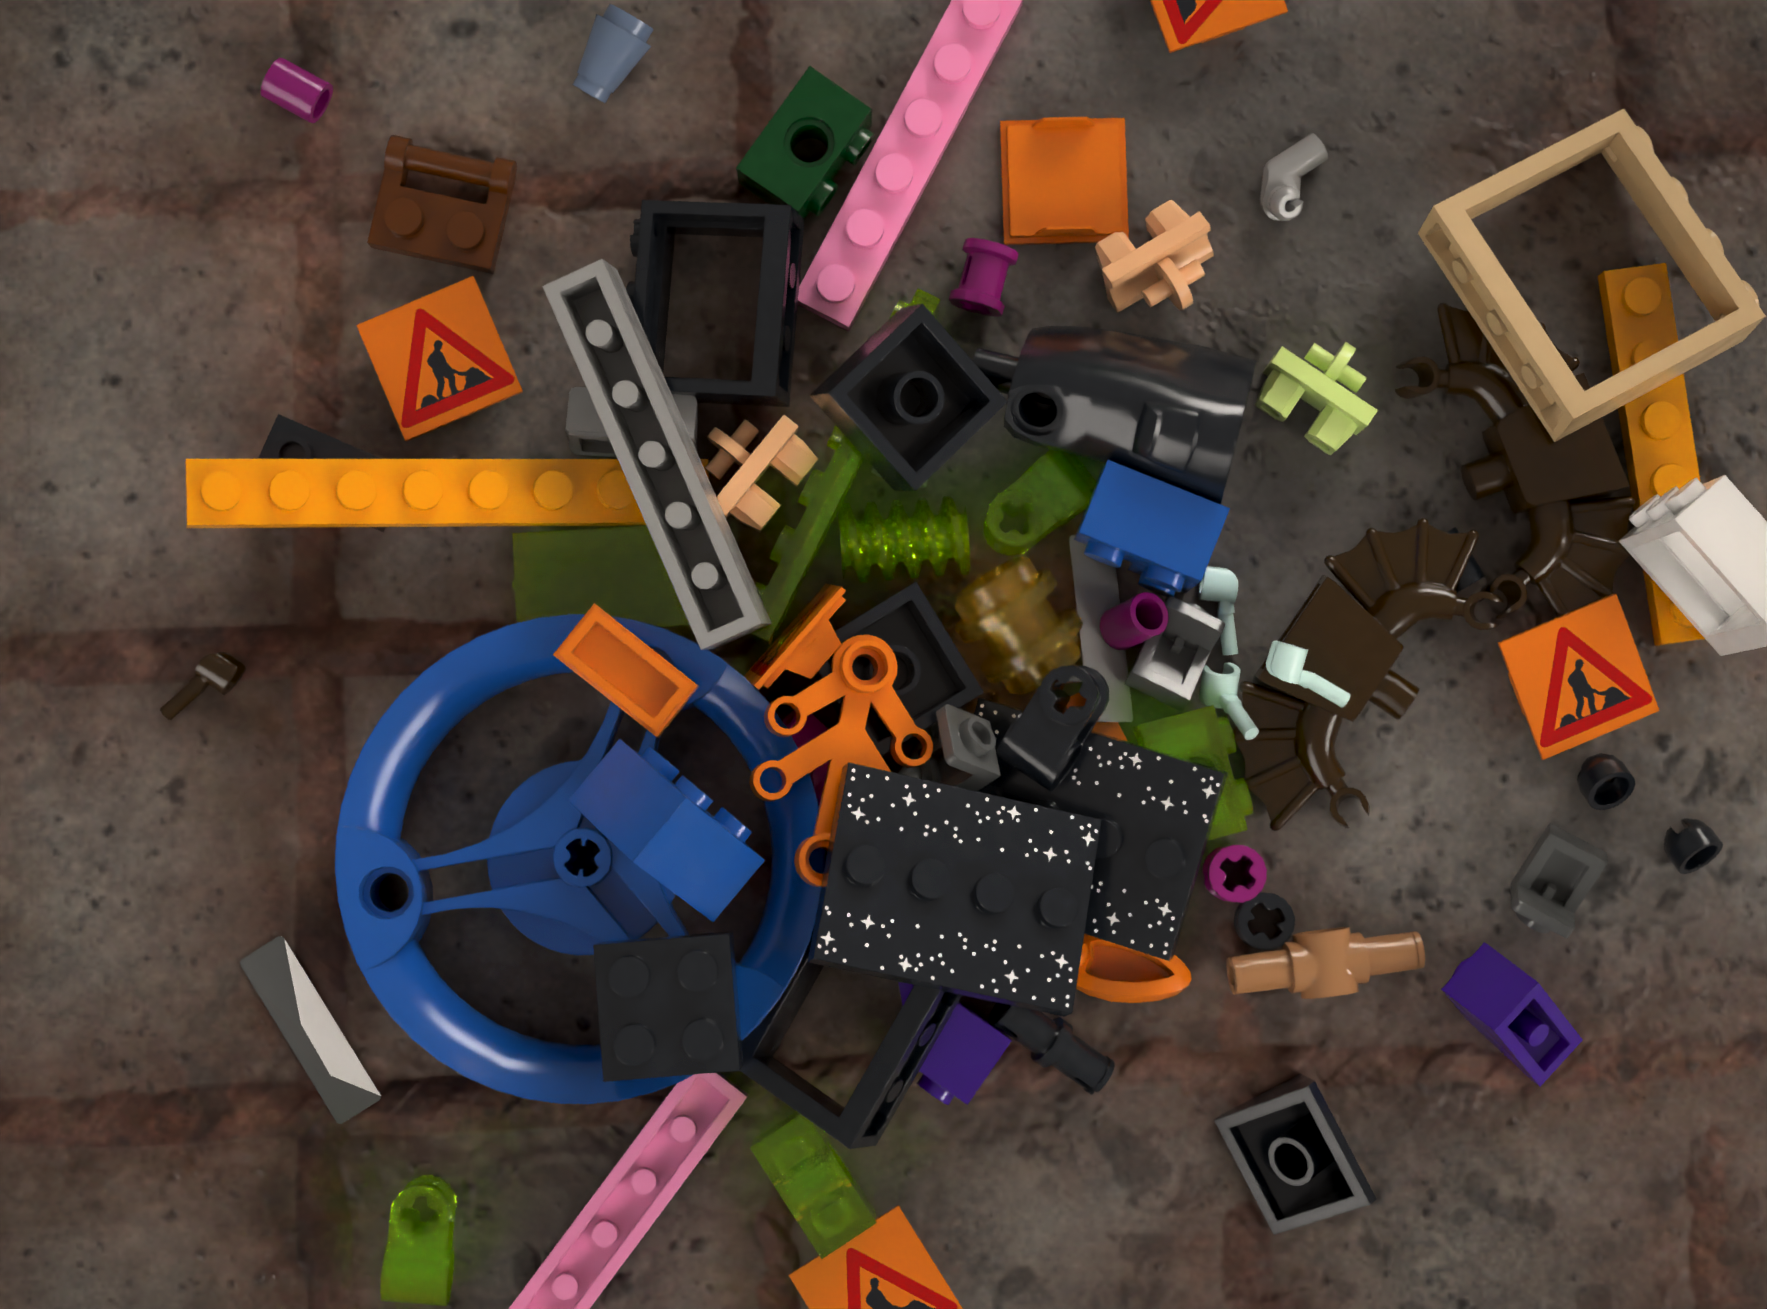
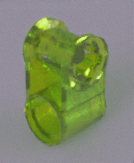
[983,450,1097,556]
[380,1175,457,1306]

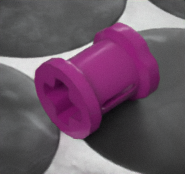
[949,238,1019,317]
[1202,845,1267,903]

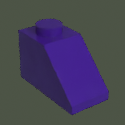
[1441,942,1583,1087]
[898,982,1012,1105]

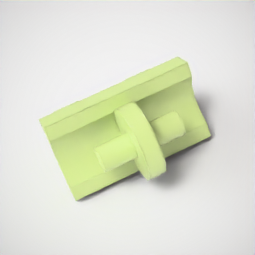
[1255,342,1378,455]

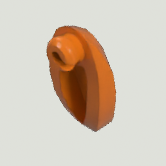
[1076,934,1192,1003]

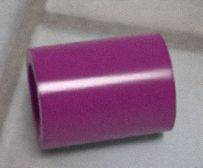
[261,57,333,124]
[1100,592,1169,650]

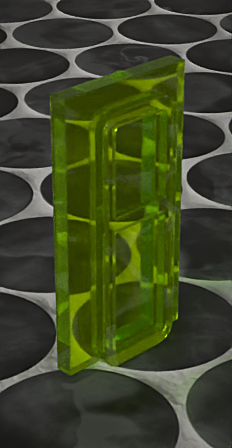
[512,526,690,627]

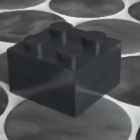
[809,303,1008,491]
[814,582,984,756]
[593,931,743,1082]

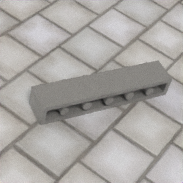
[542,259,772,650]

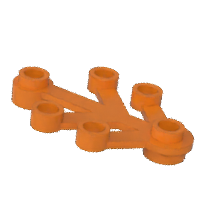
[749,635,933,887]

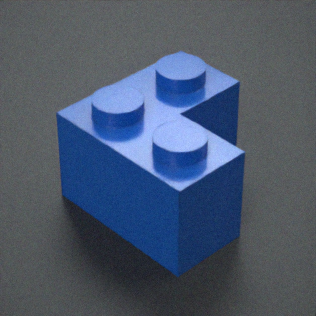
[1074,460,1230,597]
[568,739,765,922]

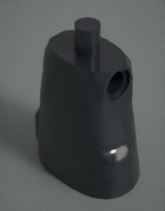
[973,326,1257,504]

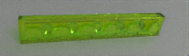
[748,288,941,646]

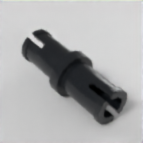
[989,1003,1115,1095]

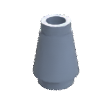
[572,4,654,104]

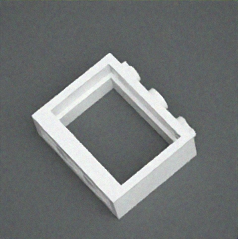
[1619,475,1767,656]

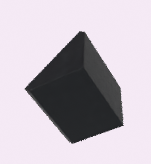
[1214,1073,1377,1235]

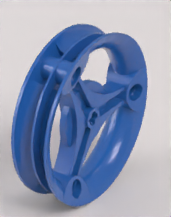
[335,614,826,1104]

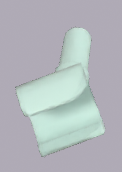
[1199,566,1238,655]
[1266,640,1350,708]
[1199,662,1259,740]

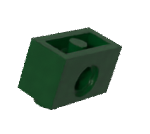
[736,66,875,219]

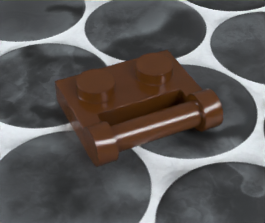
[367,135,517,274]

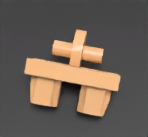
[1095,200,1214,313]
[705,415,818,532]

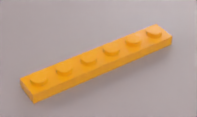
[1597,263,1705,646]

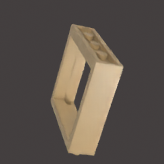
[1418,109,1766,442]

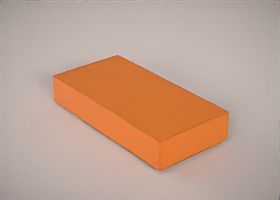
[553,603,699,738]

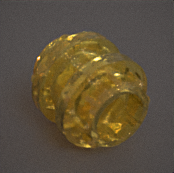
[954,556,1084,695]

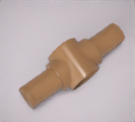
[1226,927,1425,999]

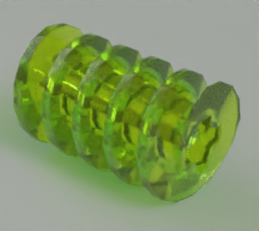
[838,496,970,583]

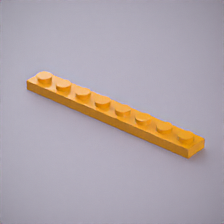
[185,459,709,528]

